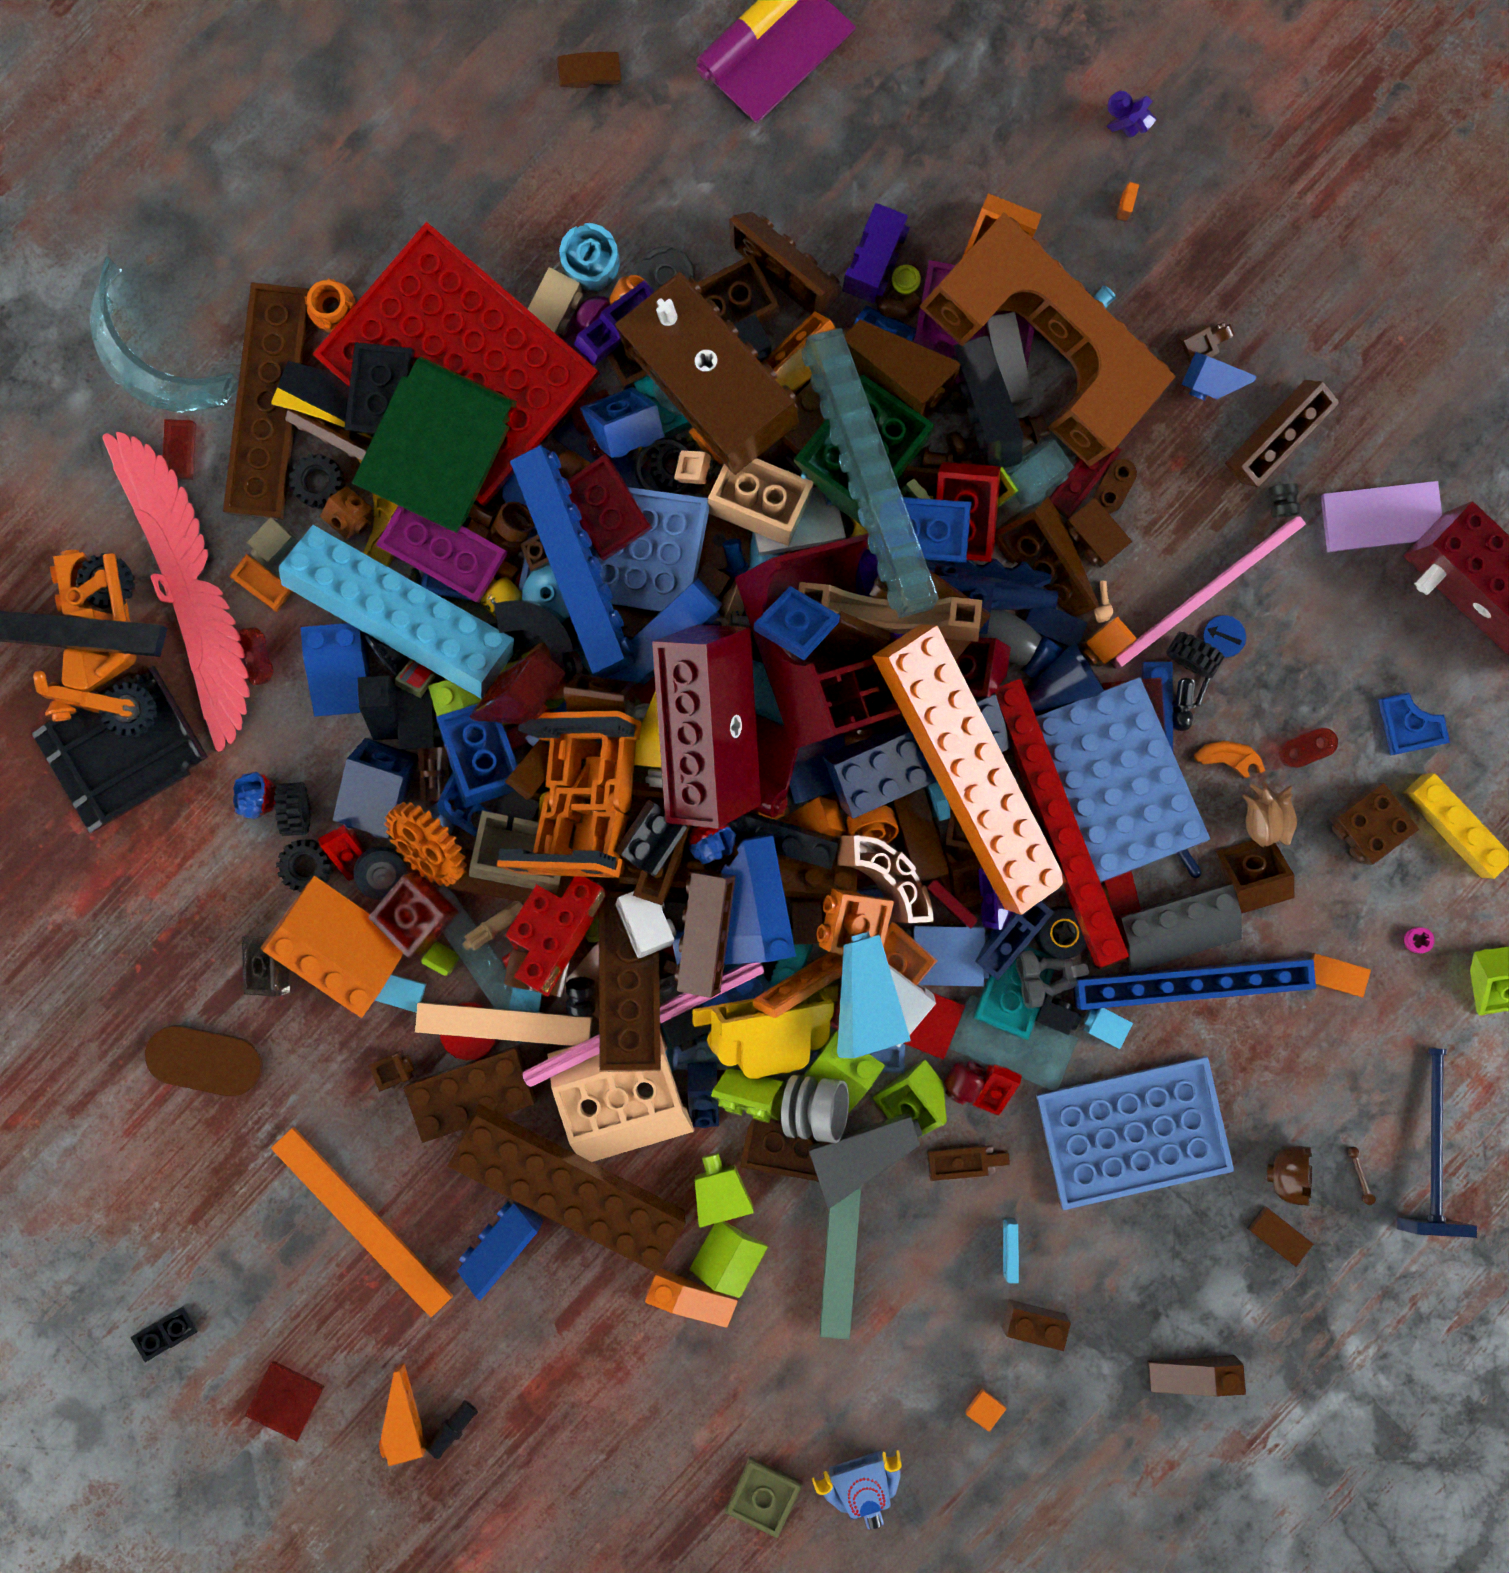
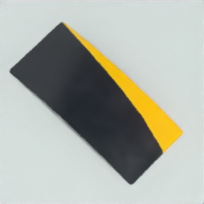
[271,361,374,439]

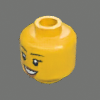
[480,577,522,620]

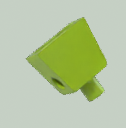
[695,1153,754,1228]

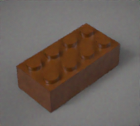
[403,1045,538,1143]

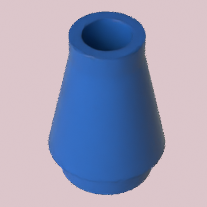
[1022,636,1063,679]

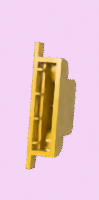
[692,983,839,1079]

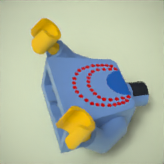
[811,1450,902,1530]

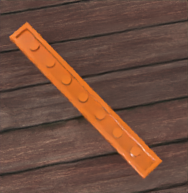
[271,1127,453,1318]

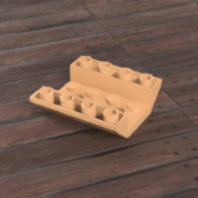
[547,1025,694,1162]

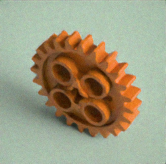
[384,802,467,887]

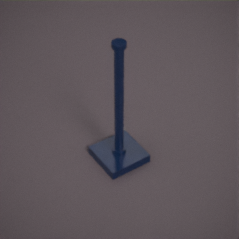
[1397,1048,1477,1238]

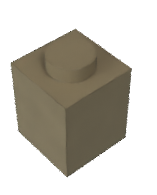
[247,517,298,566]

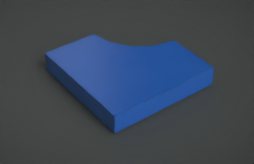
[1378,693,1450,756]

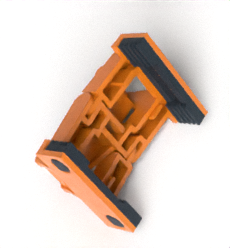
[497,711,642,878]

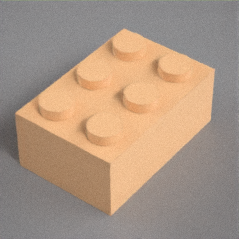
[708,458,814,546]

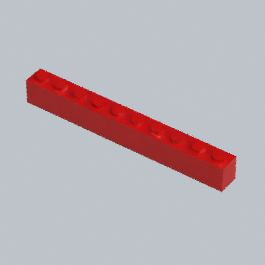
[994,678,1129,967]

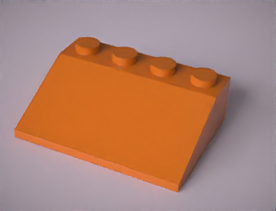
[260,875,410,1018]

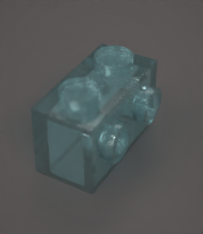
[1006,439,1075,505]

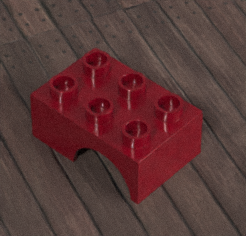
[735,533,902,750]

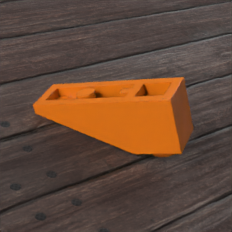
[645,1268,738,1328]
[379,1363,427,1466]

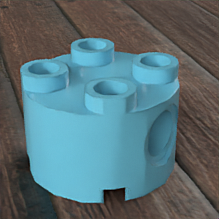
[559,223,620,292]

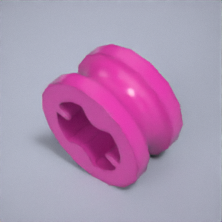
[1404,927,1434,953]

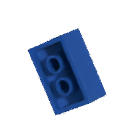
[457,1201,544,1301]

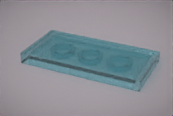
[949,993,1078,1091]

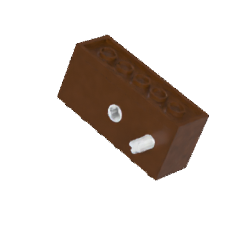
[615,272,799,475]

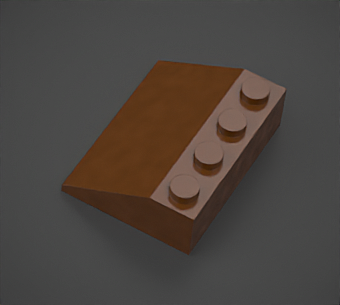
[729,212,841,315]

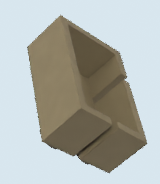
[469,811,561,894]

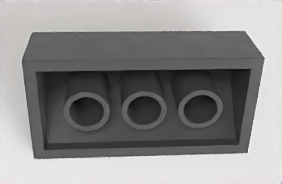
[1115,883,1242,973]

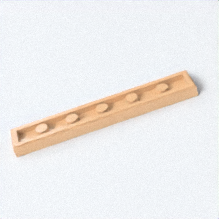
[415,1002,592,1046]

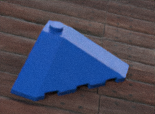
[672,834,796,966]

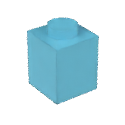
[1083,1008,1133,1049]

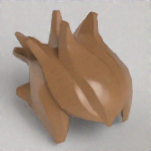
[1242,781,1297,847]

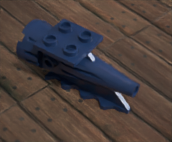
[906,559,1058,634]

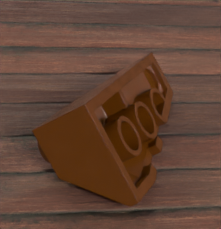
[995,496,1099,617]

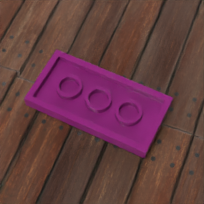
[376,505,508,603]

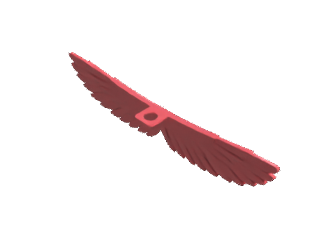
[103,432,250,752]

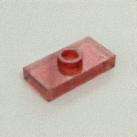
[162,419,196,480]

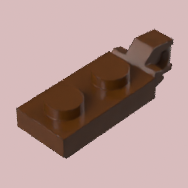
[927,1145,1010,1181]

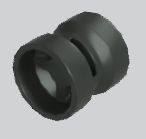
[1269,483,1301,518]

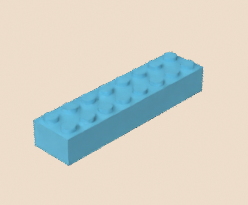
[279,525,514,699]

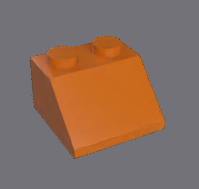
[962,193,1042,258]

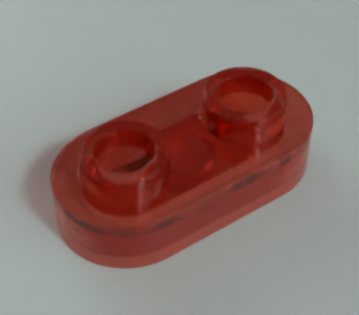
[238,627,273,685]
[1279,728,1338,768]

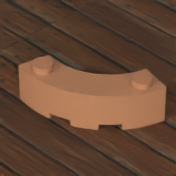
[836,836,933,923]

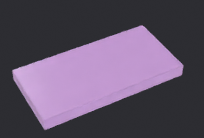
[1321,481,1442,553]

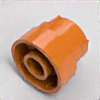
[304,278,357,334]
[846,804,899,844]

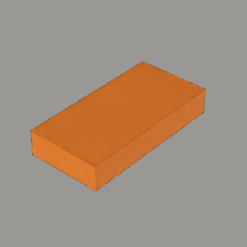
[229,553,293,612]
[1311,953,1371,998]

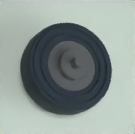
[353,847,407,900]

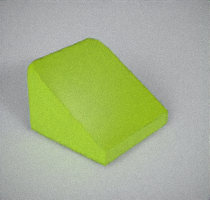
[421,942,460,976]

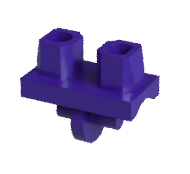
[1107,91,1157,138]

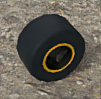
[1035,906,1087,959]

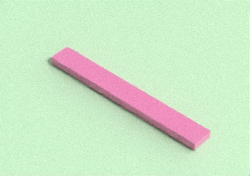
[1111,516,1306,669]

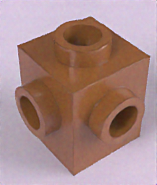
[320,486,373,539]

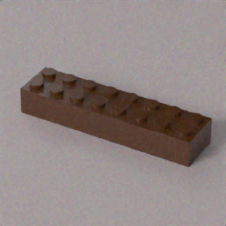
[447,1104,686,1273]

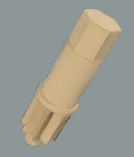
[462,901,523,951]

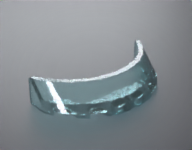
[91,257,239,413]

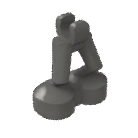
[1016,950,1089,1009]

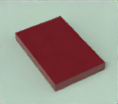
[567,454,653,561]

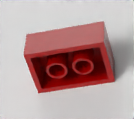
[936,462,1001,562]

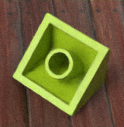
[689,1221,768,1298]

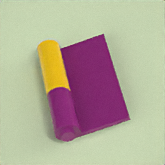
[696,0,856,124]

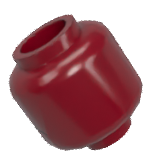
[944,1059,986,1105]

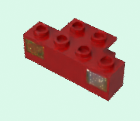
[505,876,609,997]

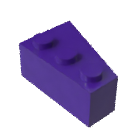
[842,203,910,304]

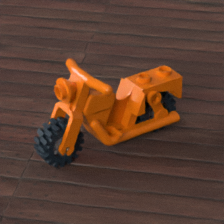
[33,550,157,738]

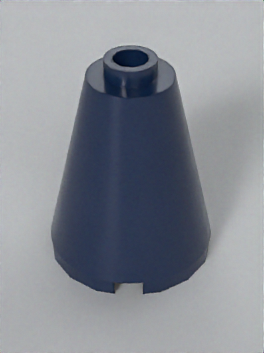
[1025,643,1105,716]

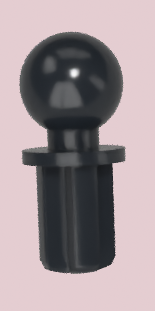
[1172,678,1196,731]

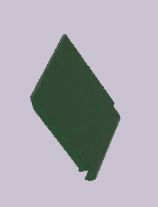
[352,356,517,533]

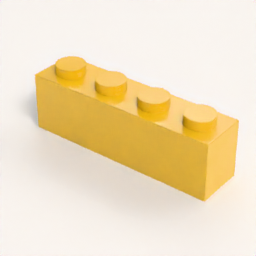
[1402,773,1509,879]

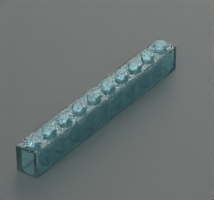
[802,328,939,618]

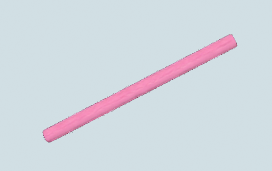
[522,962,764,1087]

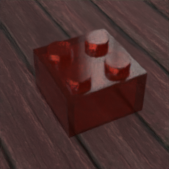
[368,872,459,958]

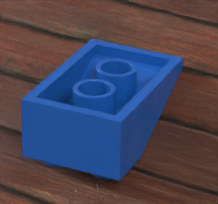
[301,623,370,717]
[436,699,518,808]

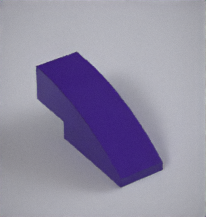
[574,280,655,366]

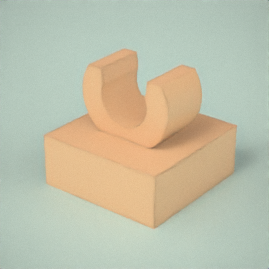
[674,451,711,484]

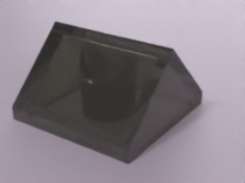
[242,935,290,996]

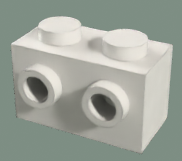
[615,891,676,959]

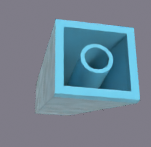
[837,931,911,1058]

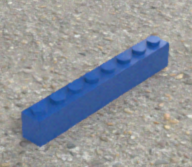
[510,445,635,679]
[525,578,722,747]
[1073,957,1316,1010]

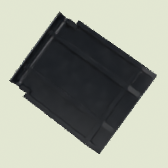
[32,666,208,833]

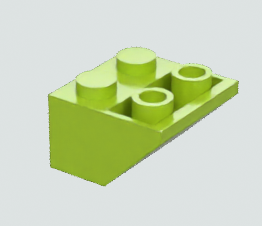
[711,1067,787,1123]

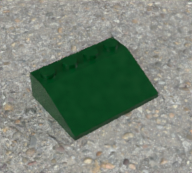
[794,374,935,525]

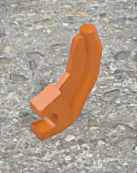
[1193,740,1265,778]

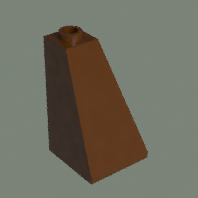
[838,319,961,419]

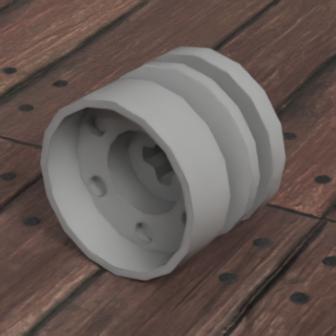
[781,1075,849,1143]

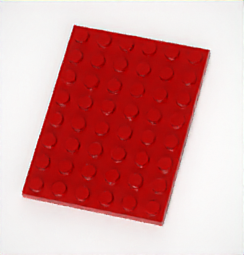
[312,221,600,507]

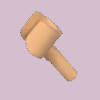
[1094,581,1113,623]

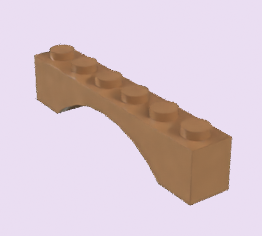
[798,582,982,642]

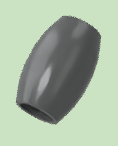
[979,610,1041,666]

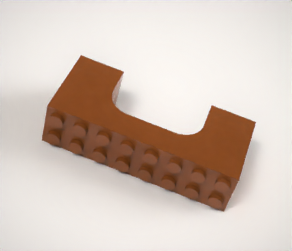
[919,212,1176,467]

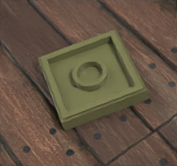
[725,1457,803,1538]

